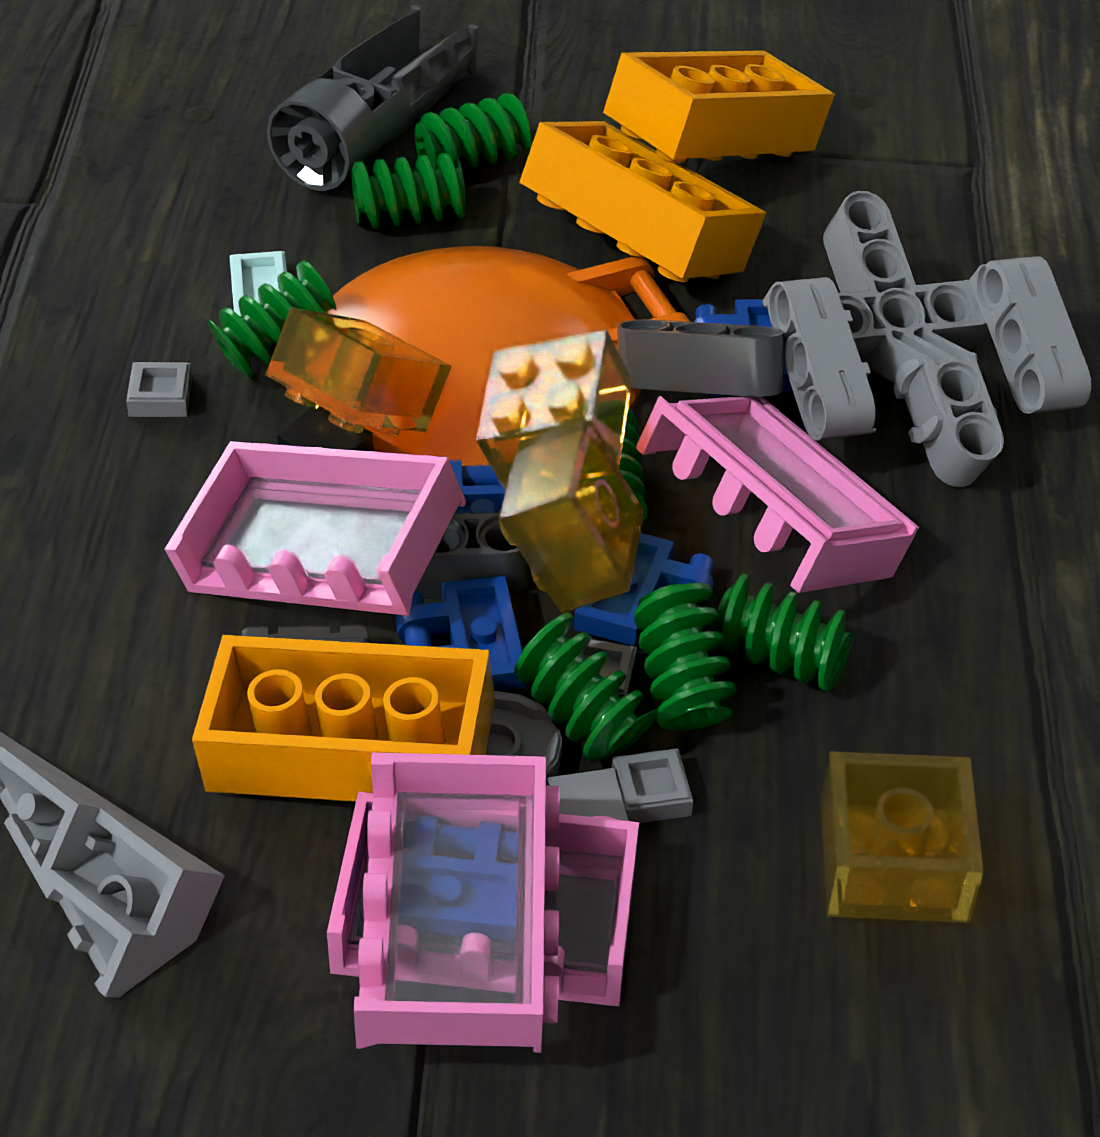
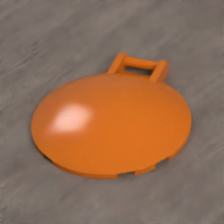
[304,246,690,473]

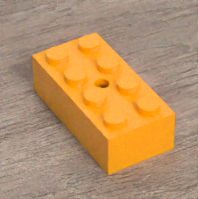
[603,51,835,164]
[519,121,767,282]
[192,635,495,801]

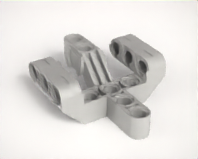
[762,191,1091,487]

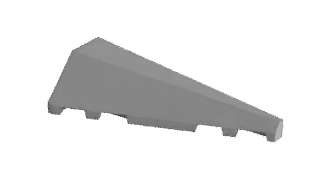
[0,732,225,998]

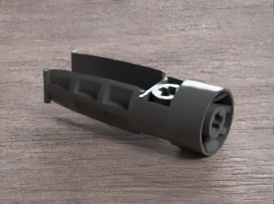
[266,5,478,191]

